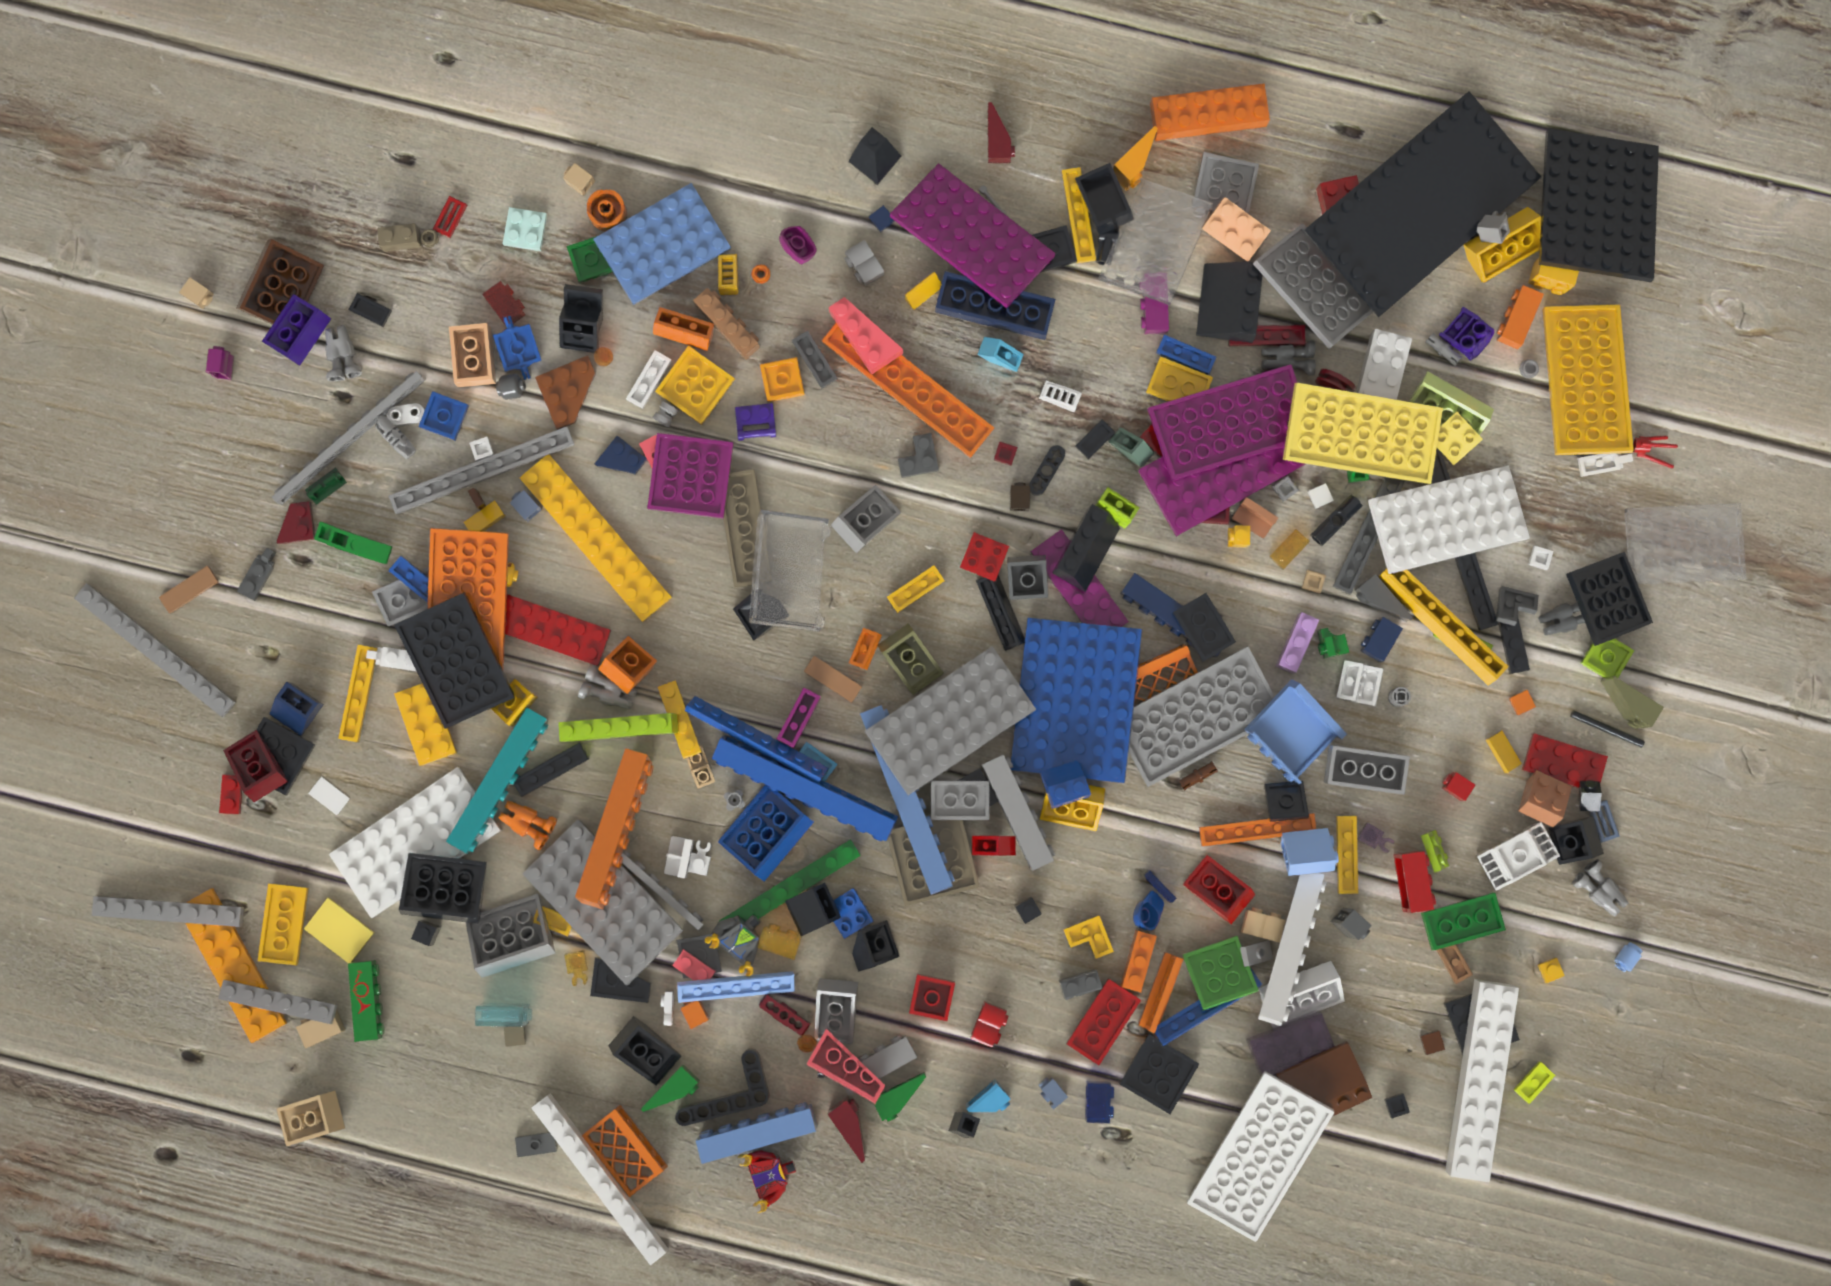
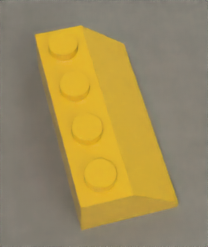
[1464,207,1541,283]

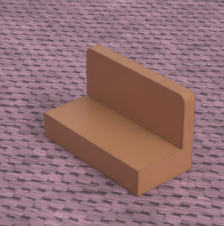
[1232,497,1278,538]

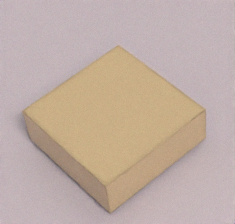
[1301,570,1326,594]

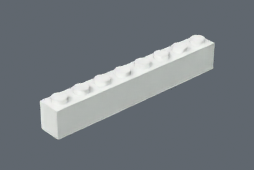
[1258,873,1327,1026]

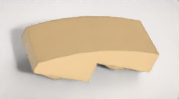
[686,745,716,789]

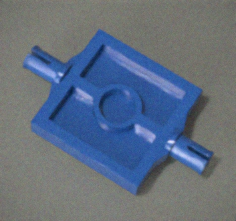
[493,315,542,380]

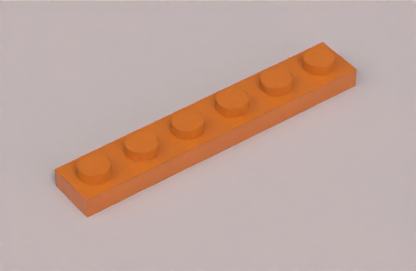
[1199,813,1316,847]

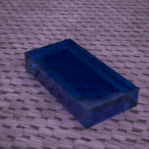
[1143,870,1177,903]

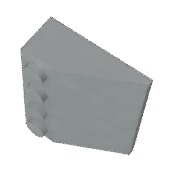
[466,894,556,978]

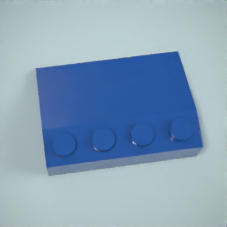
[718,784,814,882]

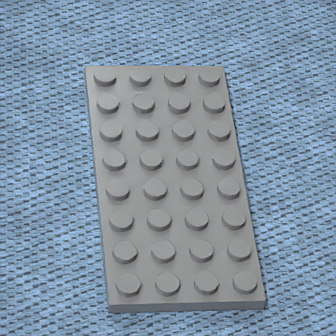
[865,646,1036,796]
[1129,646,1275,787]
[523,820,683,985]

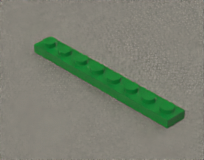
[719,839,861,921]

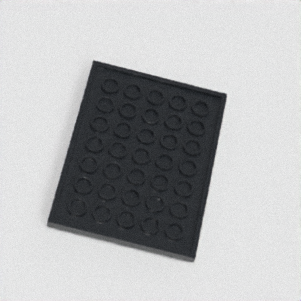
[1539,128,1659,282]

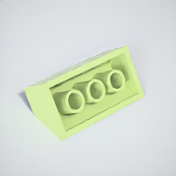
[1409,371,1494,435]

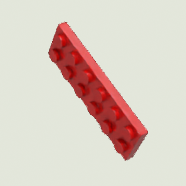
[505,594,611,666]

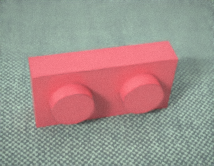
[672,949,716,980]

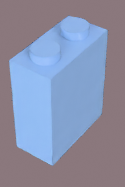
[1280,828,1339,876]

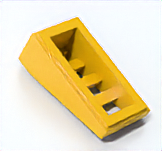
[718,254,739,295]

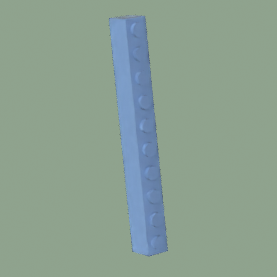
[860,705,955,895]

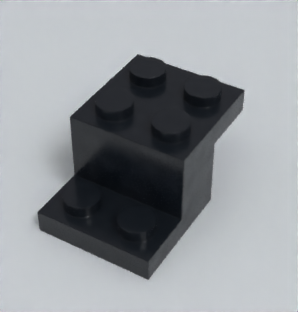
[559,284,603,353]

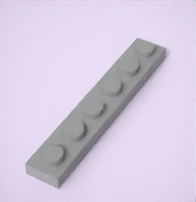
[621,849,704,930]
[218,980,337,1024]

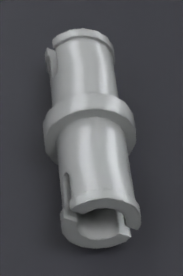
[1426,333,1462,366]

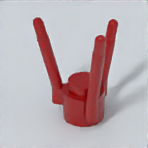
[1633,436,1678,469]

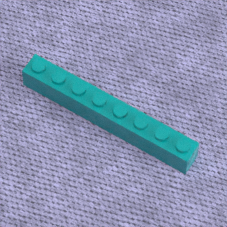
[446,708,549,854]

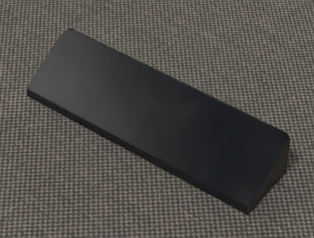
[976,575,1025,651]

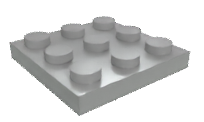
[1192,152,1259,214]

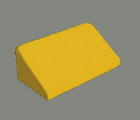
[905,272,941,309]
[464,500,506,531]
[1485,730,1522,773]

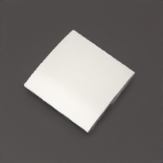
[1337,660,1384,707]

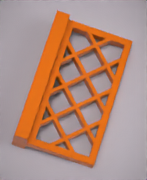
[1134,644,1198,703]
[1138,952,1184,1033]
[582,1105,668,1197]

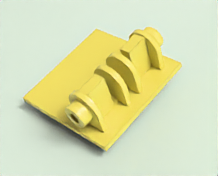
[1437,411,1483,465]

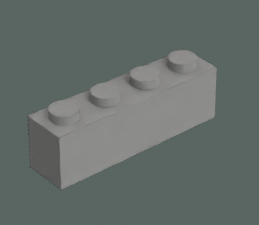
[844,1034,917,1095]

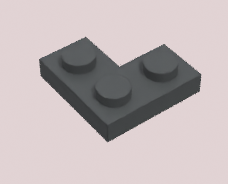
[898,433,939,478]
[1496,586,1539,626]

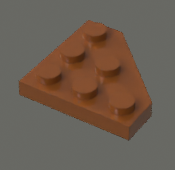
[535,355,596,430]

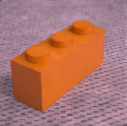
[1496,285,1544,349]
[653,307,714,351]
[1120,930,1157,993]

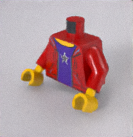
[738,1150,796,1213]

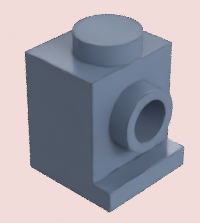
[1038,1077,1068,1110]

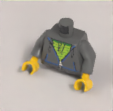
[705,914,761,976]

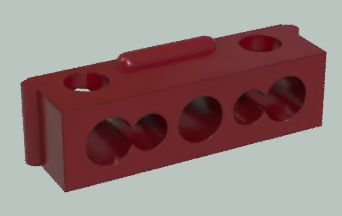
[759,994,811,1036]

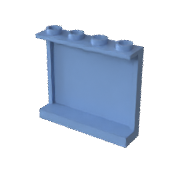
[1244,679,1347,784]

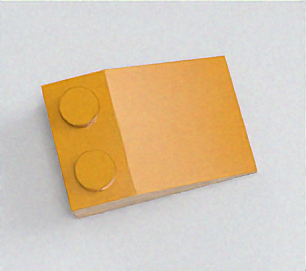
[1113,126,1158,191]

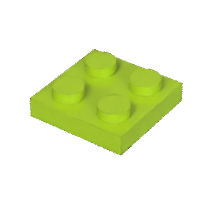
[1580,638,1635,678]

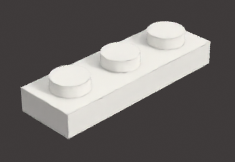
[626,350,672,409]

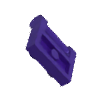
[735,403,776,441]

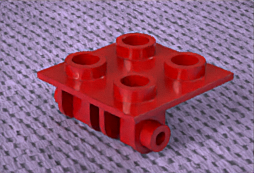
[960,532,1009,582]

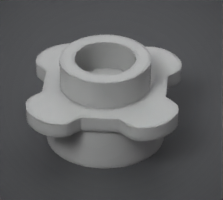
[724,790,745,811]

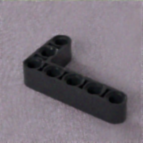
[675,1048,770,1126]

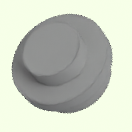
[1519,359,1539,379]

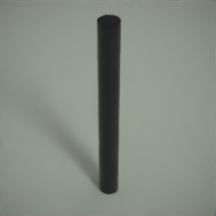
[1570,710,1645,748]

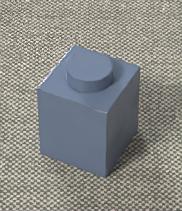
[510,490,542,522]

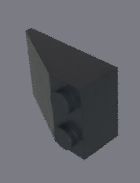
[608,1016,681,1086]

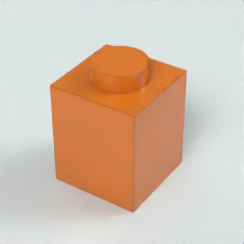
[680,1001,710,1029]

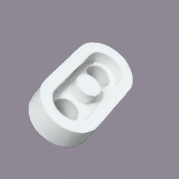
[387,403,425,426]

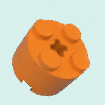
[587,189,628,232]

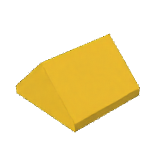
[491,679,538,727]

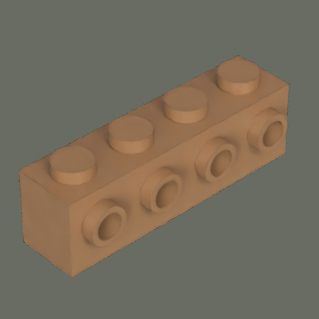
[693,288,760,360]

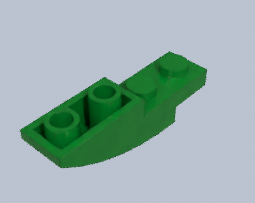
[314,522,393,565]

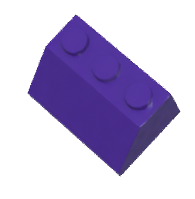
[262,294,331,366]

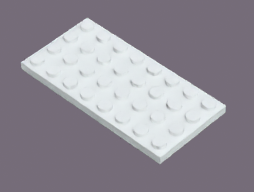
[1368,465,1530,574]
[329,767,502,918]
[1187,1071,1334,1242]

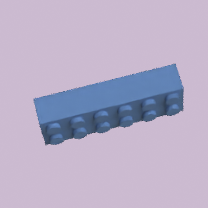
[696,1102,818,1164]

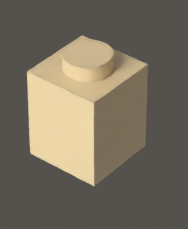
[563,163,595,196]
[179,277,214,309]

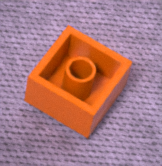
[598,636,657,694]

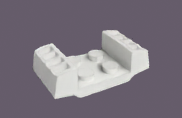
[1476,822,1560,891]

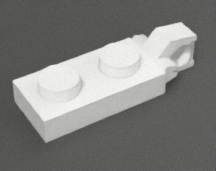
[1577,453,1633,477]
[366,647,416,671]

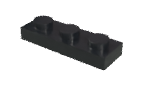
[1498,618,1530,674]

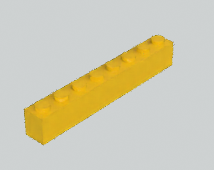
[1378,568,1509,685]

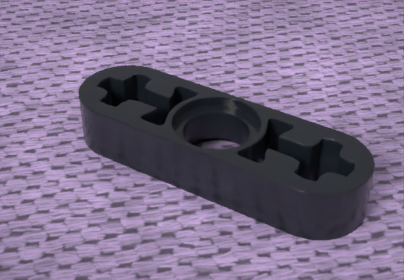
[1029,445,1065,496]

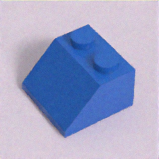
[1040,760,1091,809]

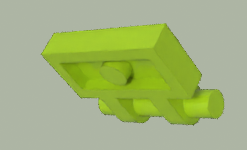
[1421,830,1449,873]

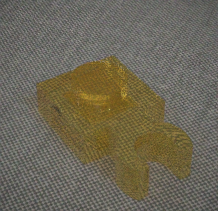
[564,950,588,986]

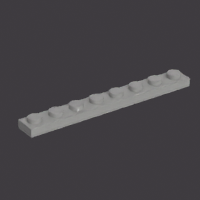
[92,896,244,927]

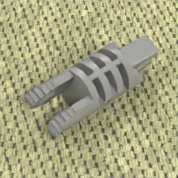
[375,415,416,459]

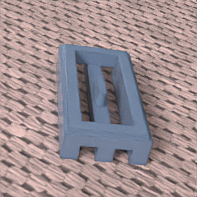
[1589,800,1620,843]

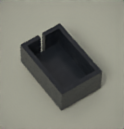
[1075,163,1134,235]

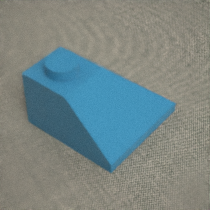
[965,1079,1011,1112]

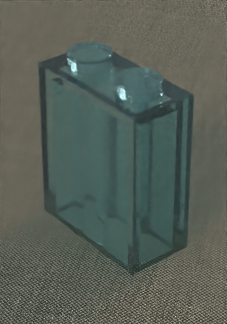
[475,1003,532,1027]

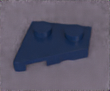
[594,436,647,475]

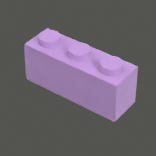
[1275,612,1319,674]

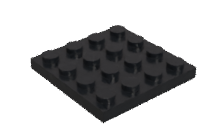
[1566,552,1653,646]

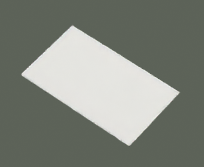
[308,777,350,815]

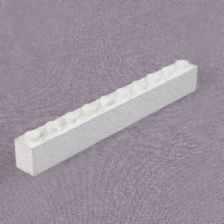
[532,1093,668,1265]

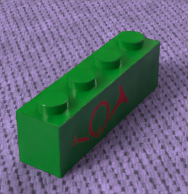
[348,960,384,1042]

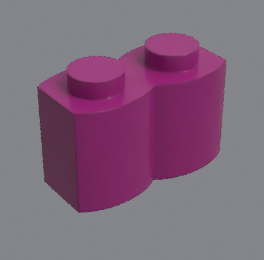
[205,346,234,380]

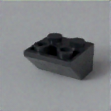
[785,883,841,936]

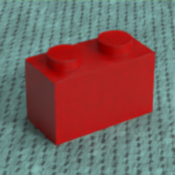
[972,836,1016,856]

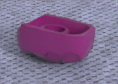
[779,226,817,265]

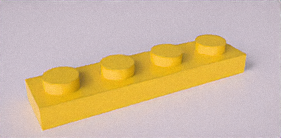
[658,680,702,759]
[1336,816,1358,894]

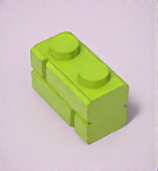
[1095,487,1140,529]

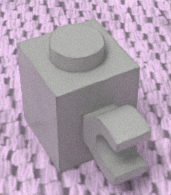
[1477,211,1510,244]

